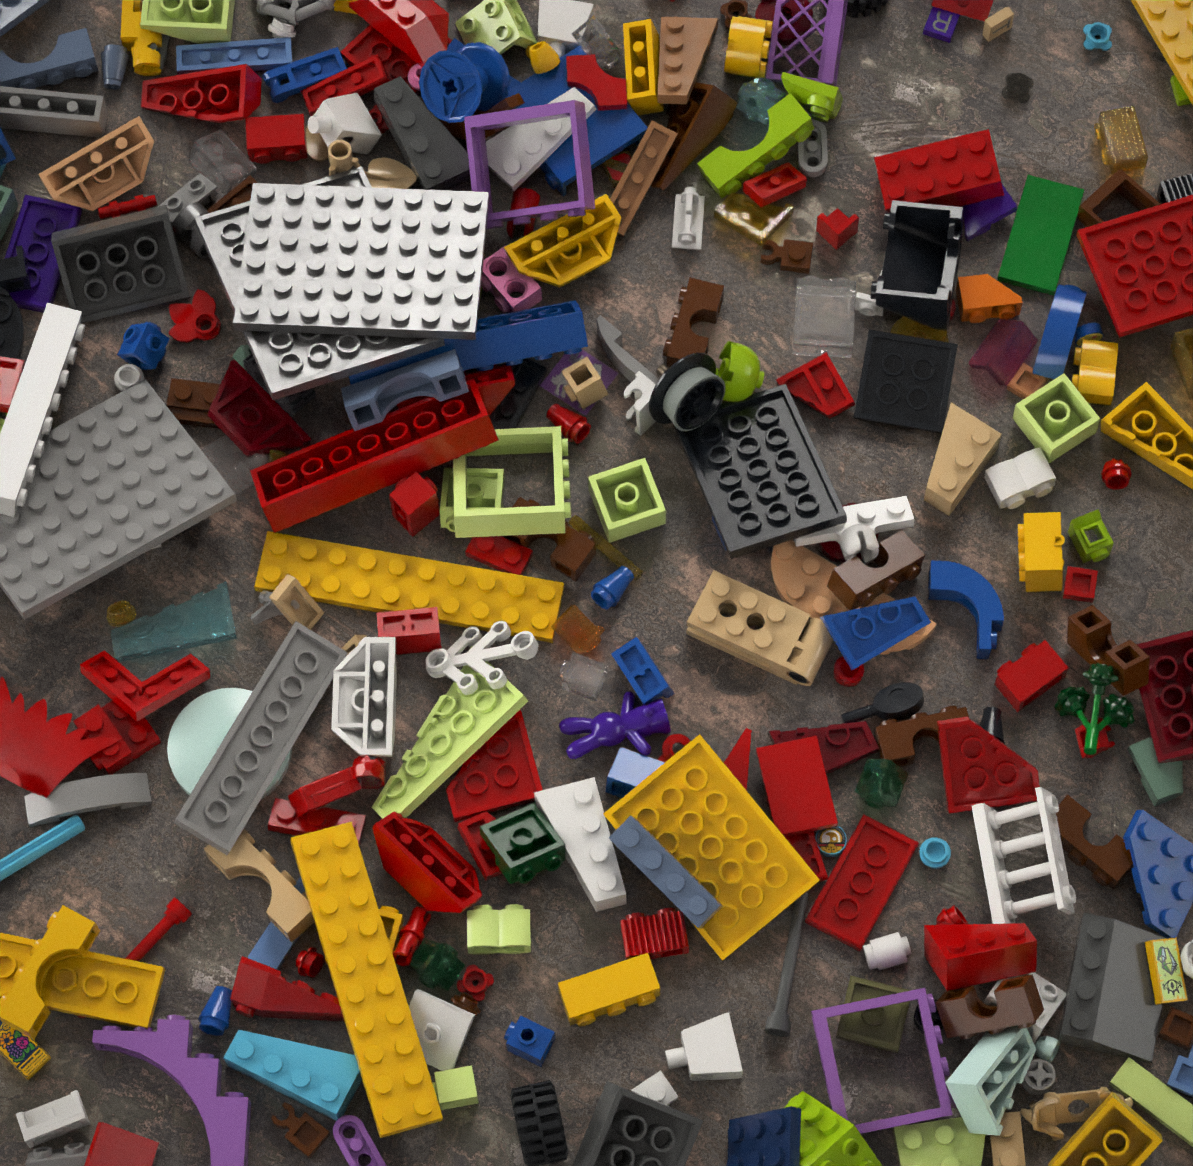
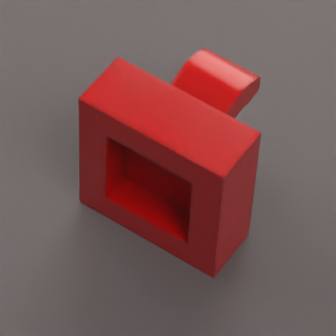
[1074,718,1115,758]

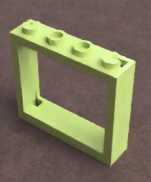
[453,426,571,538]

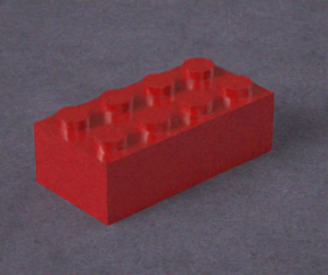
[874,129,1004,212]

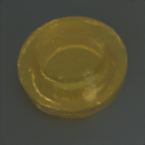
[106,600,137,628]

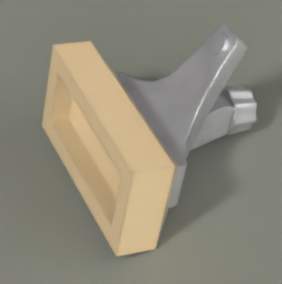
[251,574,324,630]

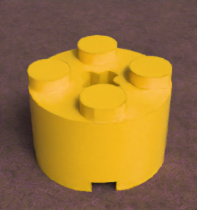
[724,16,773,79]

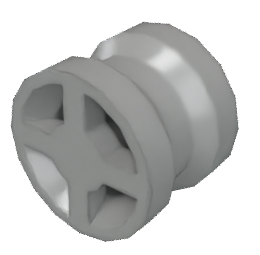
[1022,1059,1056,1096]

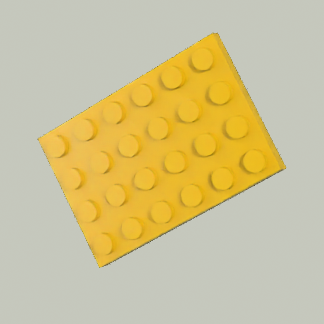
[603,734,820,961]

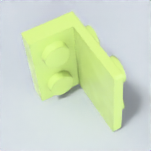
[455,0,538,55]

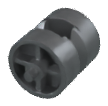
[172,202,209,258]

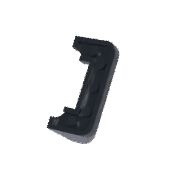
[870,200,963,331]

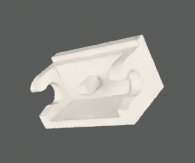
[624,371,656,436]
[16,1090,90,1148]

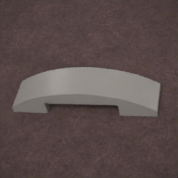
[596,315,661,384]
[24,773,152,827]

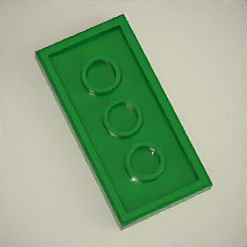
[997,175,1085,296]

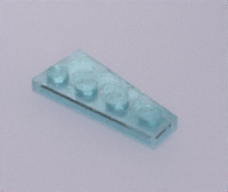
[111,581,237,662]

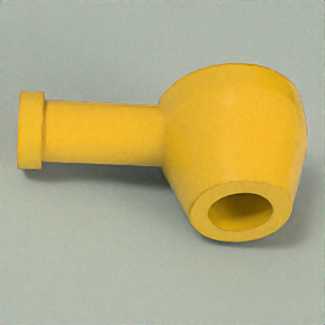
[525,41,561,74]

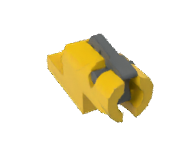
[120,0,171,76]

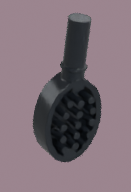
[841,682,924,723]

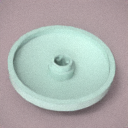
[167,688,292,800]

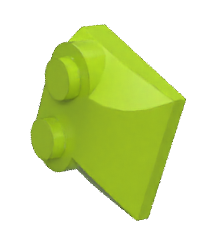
[781,72,843,123]

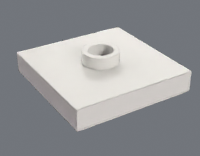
[409,989,475,1071]

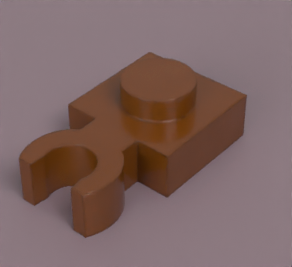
[760,239,813,274]
[271,1102,330,1159]

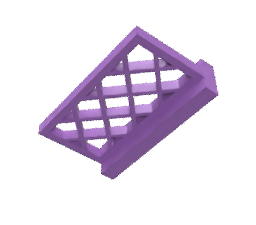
[765,0,848,87]

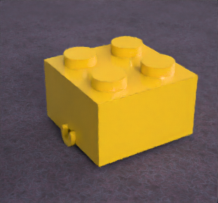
[1018,512,1065,592]

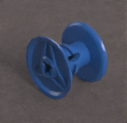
[419,42,510,123]

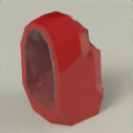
[353,755,386,789]

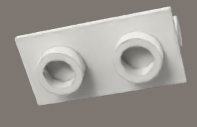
[672,187,705,250]

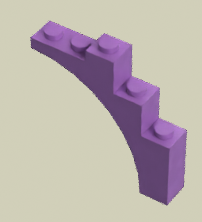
[92,1015,251,1166]

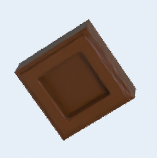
[1158,1006,1193,1050]

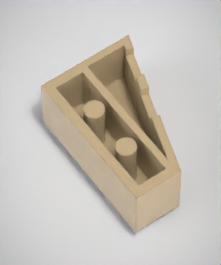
[924,402,1002,516]

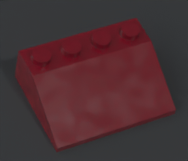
[1136,630,1193,763]

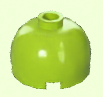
[716,341,764,402]

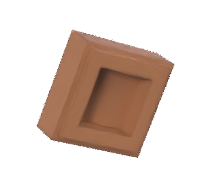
[1007,363,1049,399]

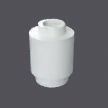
[863,932,912,971]

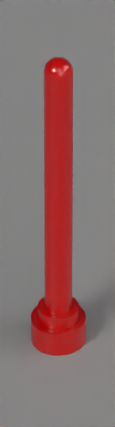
[77,897,192,1018]

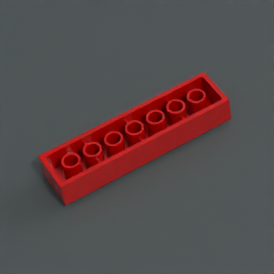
[250,378,499,533]

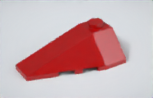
[230,956,344,1021]

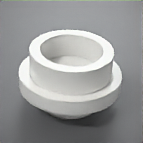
[268,17,296,38]
[114,364,144,391]

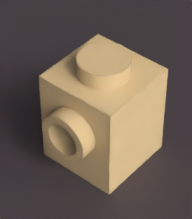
[561,356,608,409]

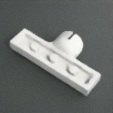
[794,496,914,564]

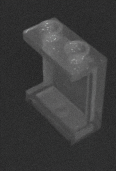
[792,276,856,358]

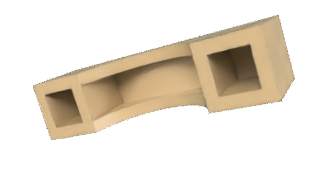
[204,829,315,943]

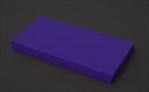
[4,195,82,313]

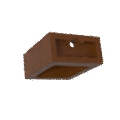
[1077,169,1160,227]

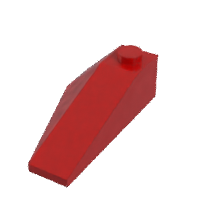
[141,64,262,123]

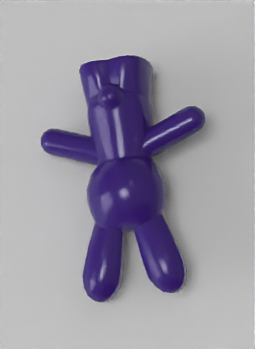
[559,691,671,759]

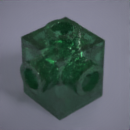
[855,759,908,809]
[409,938,466,991]

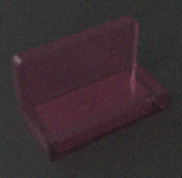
[968,319,1038,386]

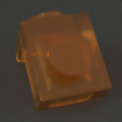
[551,604,605,652]

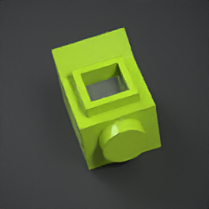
[1068,509,1114,563]

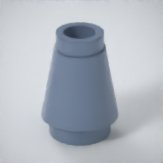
[101,44,130,90]

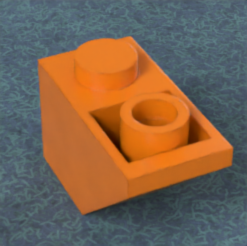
[956,274,1023,323]

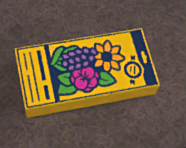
[0,1020,51,1080]

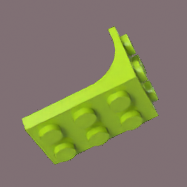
[784,1091,882,1166]

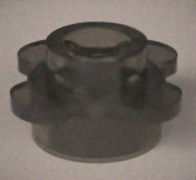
[1001,73,1034,103]

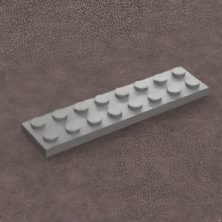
[173,621,348,855]

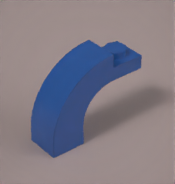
[1032,284,1087,379]
[928,560,1004,659]

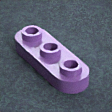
[333,1115,386,1166]

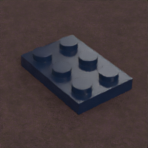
[726,1106,801,1166]

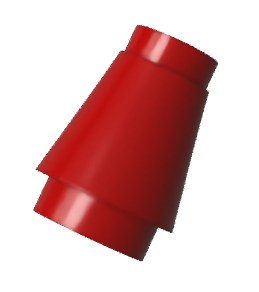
[546,403,591,444]

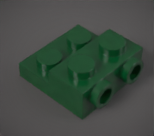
[480,803,566,884]

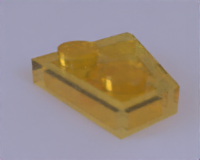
[713,193,795,246]

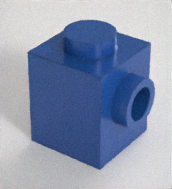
[504,1016,556,1067]

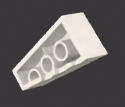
[534,777,627,912]

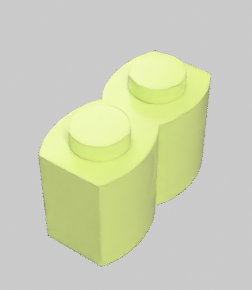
[467,904,531,954]

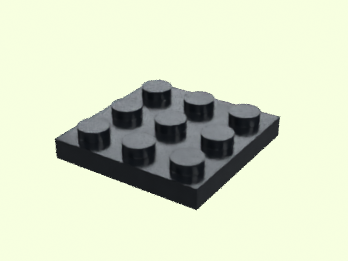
[854,329,958,434]

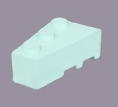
[945,1026,1036,1136]

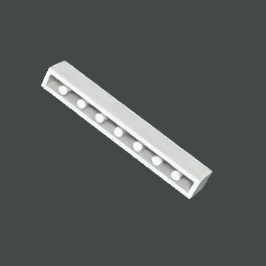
[0,303,85,517]

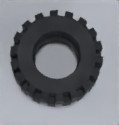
[510,1080,568,1166]

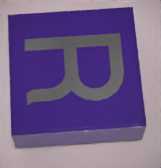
[923,7,960,43]

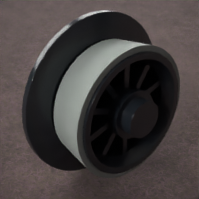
[649,353,725,431]

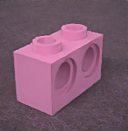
[481,245,542,314]

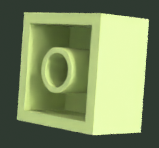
[1012,373,1100,463]
[588,458,666,543]

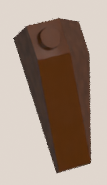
[651,82,738,190]

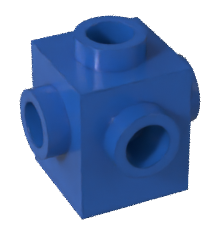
[117,322,170,370]

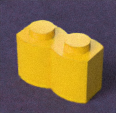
[1071,339,1118,406]

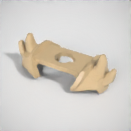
[1020,1087,1133,1141]

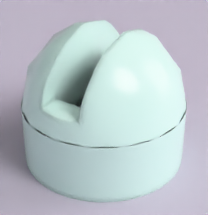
[1034,1036,1061,1064]

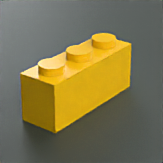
[623,19,664,115]
[558,953,660,1027]

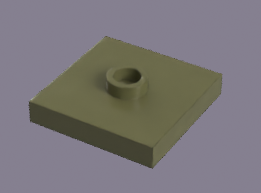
[836,975,911,1054]

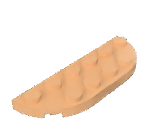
[771,540,937,655]

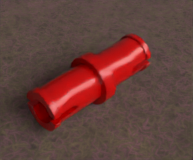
[392,907,431,966]

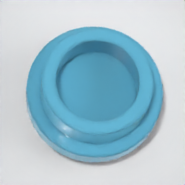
[919,837,951,869]

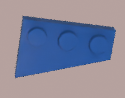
[820,596,931,670]

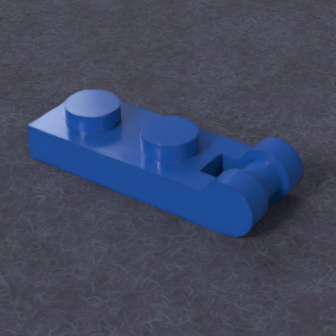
[263,47,347,103]

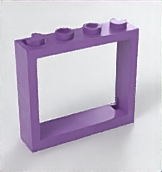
[464,100,595,229]
[811,988,956,1134]

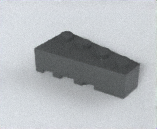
[374,76,470,190]

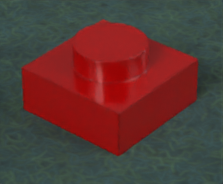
[1063,566,1098,603]

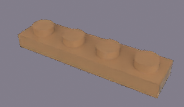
[610,120,678,237]

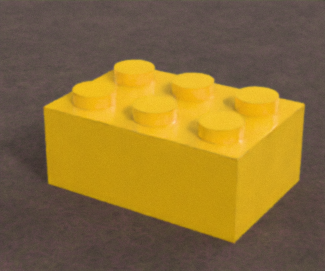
[1048,1092,1163,1166]

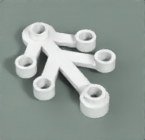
[426,621,538,695]

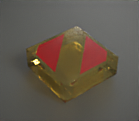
[602,150,632,189]

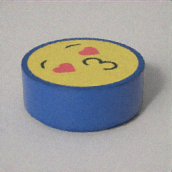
[1074,323,1104,346]

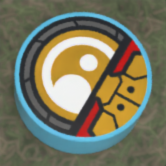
[815,826,847,857]

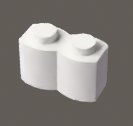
[984,447,1056,509]

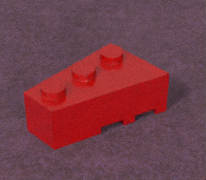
[924,923,1037,991]

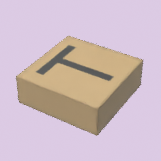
[982,7,1014,42]

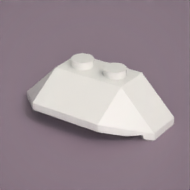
[331,637,397,757]

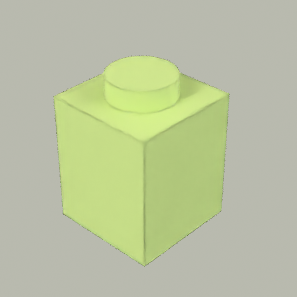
[432,1065,479,1110]

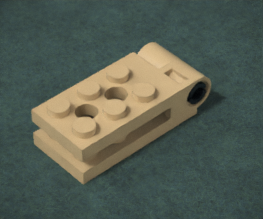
[686,570,834,686]

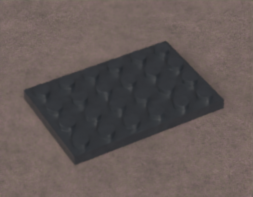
[673,384,847,559]

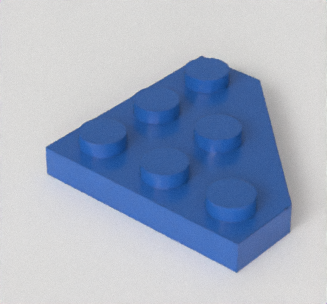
[1123,810,1193,938]

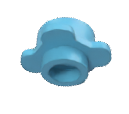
[1083,22,1112,51]

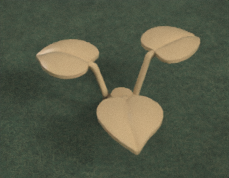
[306,112,417,189]

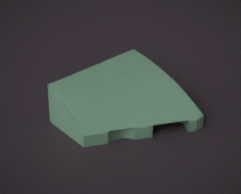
[1127,737,1183,807]

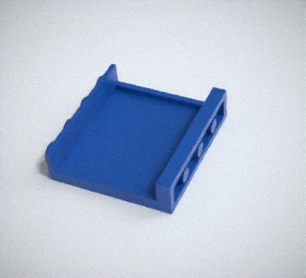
[507,45,648,196]

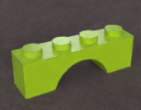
[697,93,814,199]

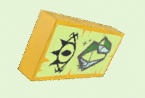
[1145,937,1188,1005]

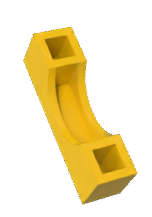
[0,905,100,1040]

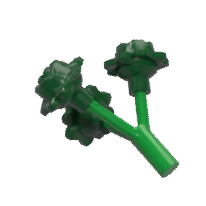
[1054,663,1135,755]

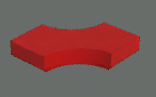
[566,54,627,111]

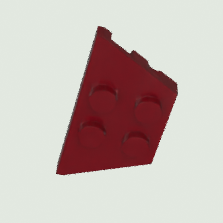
[207,359,311,457]

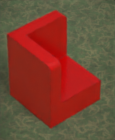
[816,208,859,250]

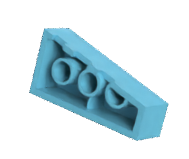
[223,1030,362,1121]

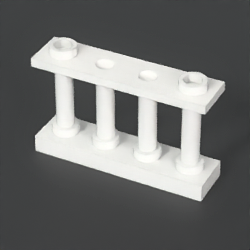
[972,787,1076,924]

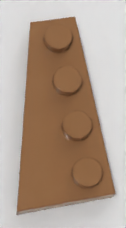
[658,17,718,104]

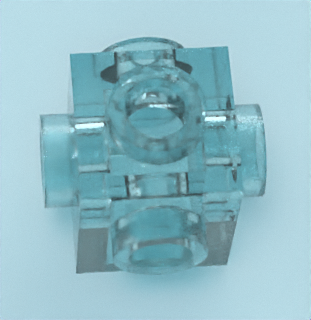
[736,78,787,125]

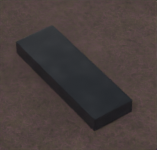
[489,358,547,429]

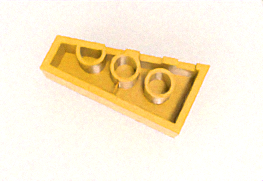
[1101,382,1193,490]

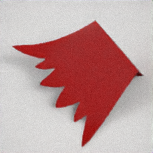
[0,676,121,798]

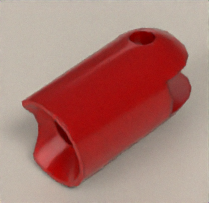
[506,188,540,239]

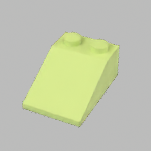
[140,0,235,44]

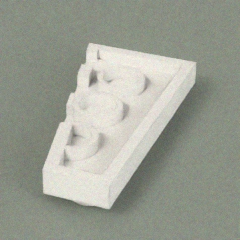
[486,87,596,191]

